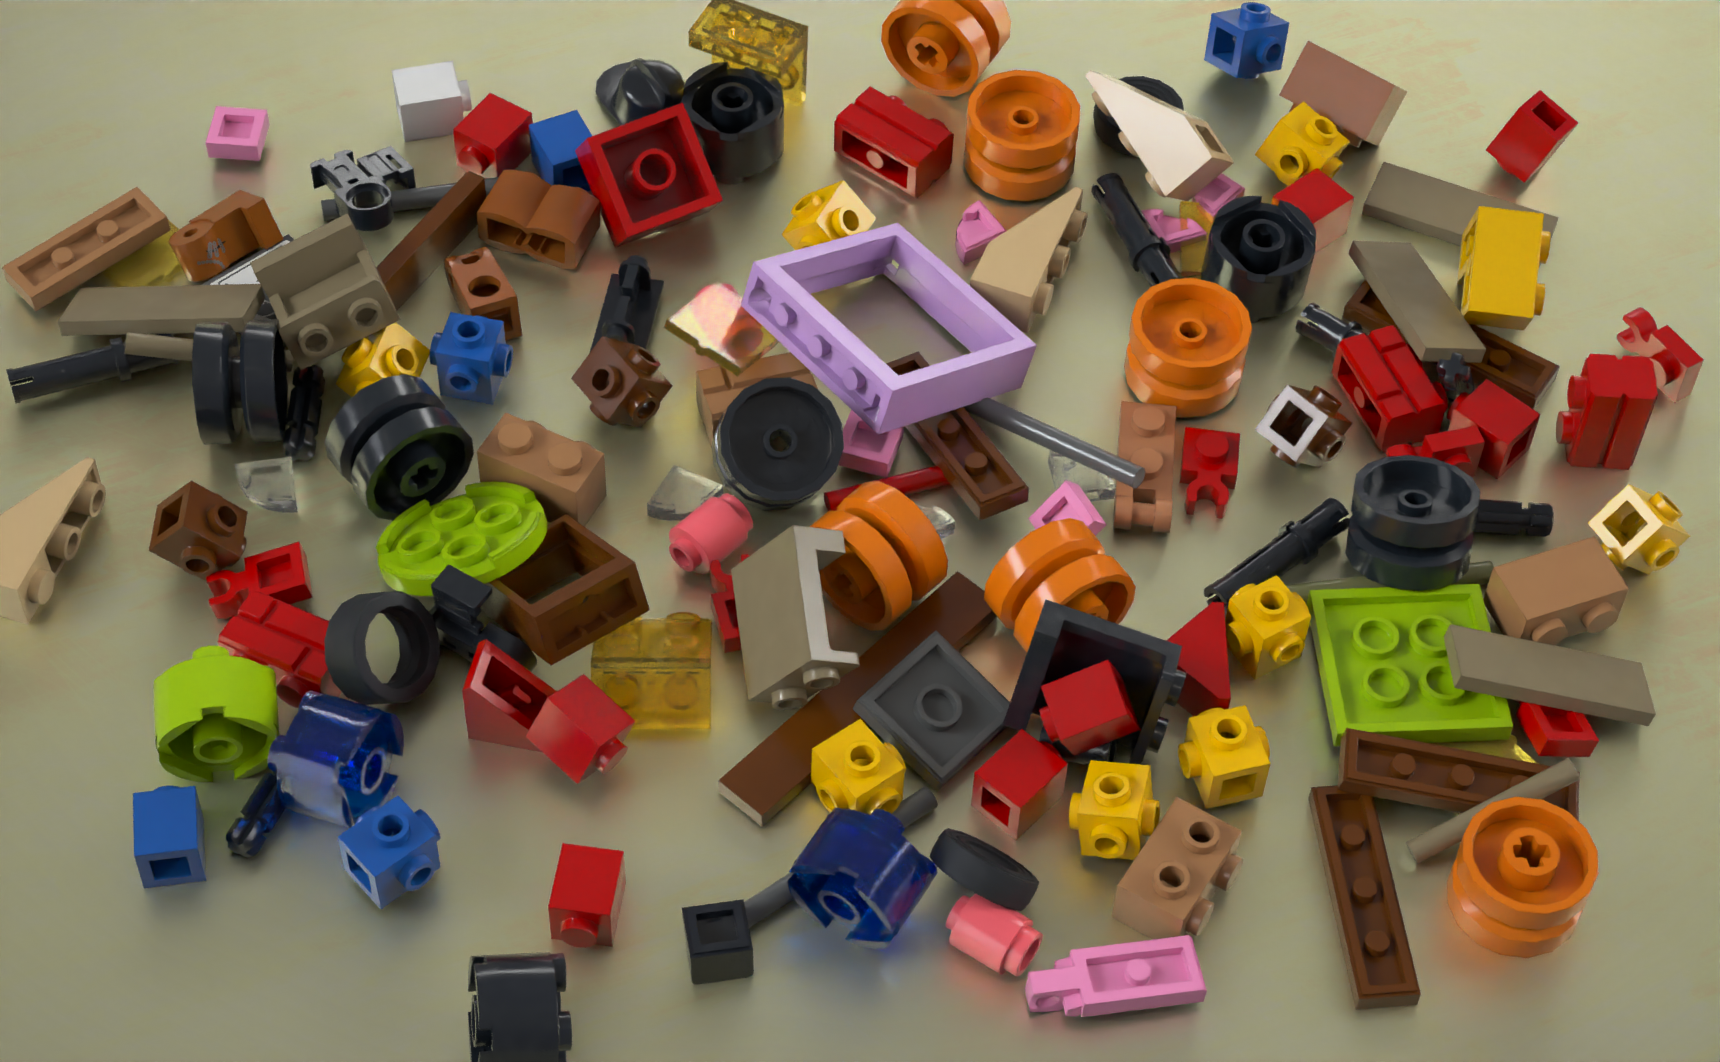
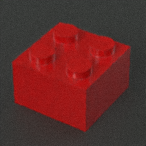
[575,103,723,248]

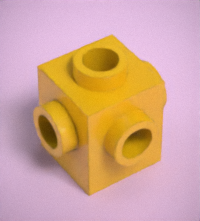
[1255,101,1350,186]
[781,180,876,250]
[336,322,430,397]
[1588,484,1690,575]
[1225,575,1311,680]
[1178,705,1271,809]
[811,719,906,831]
[1069,760,1160,860]

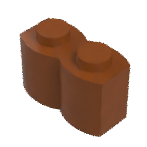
[477,170,600,269]

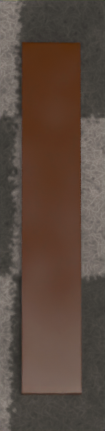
[718,571,997,827]

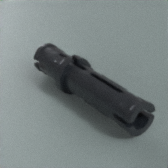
[1091,173,1184,287]
[6,334,180,404]
[1204,498,1350,618]

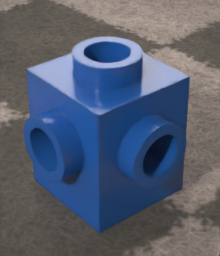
[1204,2,1289,79]
[429,312,513,405]
[337,795,441,909]

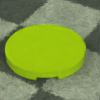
[376,482,548,596]

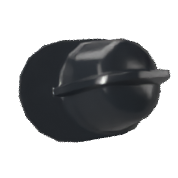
[596,58,685,126]

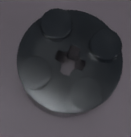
[681,62,784,185]
[1201,196,1316,323]
[468,952,572,1062]

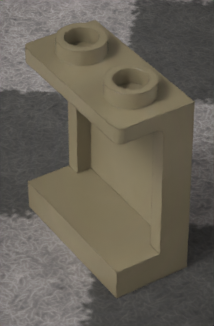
[250,213,401,370]
[731,525,860,710]

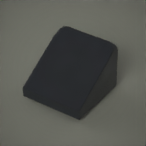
[682,899,754,984]

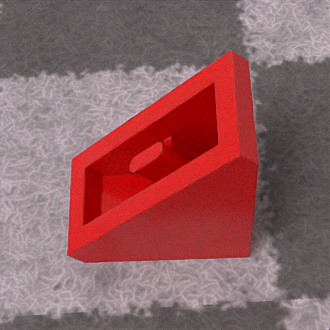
[1166,602,1231,717]
[462,639,557,753]

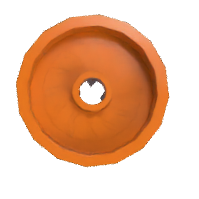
[881,0,1011,97]
[963,70,1080,201]
[1124,278,1252,418]
[810,481,948,631]
[984,518,1136,653]
[1447,797,1599,958]

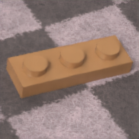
[2,187,171,312]

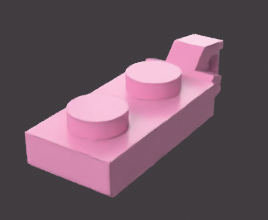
[1025,935,1207,1017]

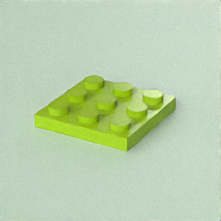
[1306,584,1513,747]

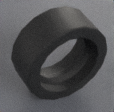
[324,591,440,705]

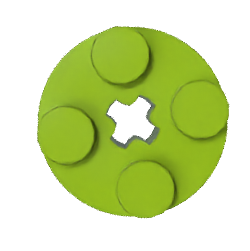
[153,645,280,782]

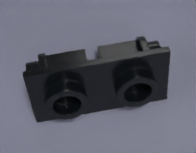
[590,255,664,352]

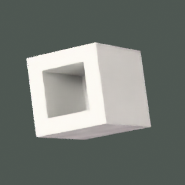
[392,61,472,142]

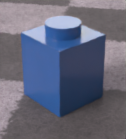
[529,110,592,192]
[133,786,206,888]

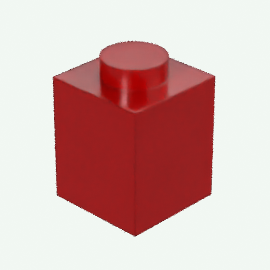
[1486,90,1578,183]
[453,93,533,179]
[1271,168,1354,253]
[1446,379,1541,479]
[1039,660,1141,756]
[526,674,635,784]
[971,729,1068,841]
[548,843,626,948]

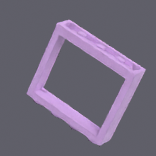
[741,223,1037,435]

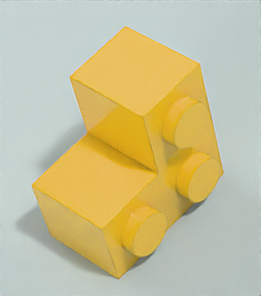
[1457,206,1551,331]

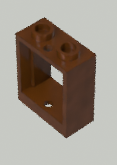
[482,514,650,666]

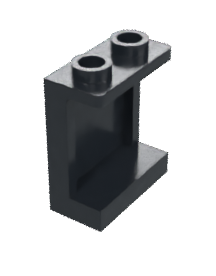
[1002,599,1187,764]

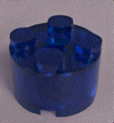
[268,691,404,828]
[787,808,938,949]

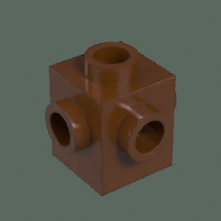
[571,336,672,428]
[1255,385,1352,468]
[149,480,248,581]

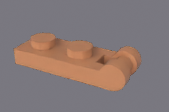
[1113,401,1176,533]

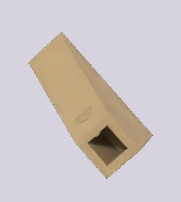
[1085,71,1234,201]
[970,187,1088,333]
[0,457,106,624]

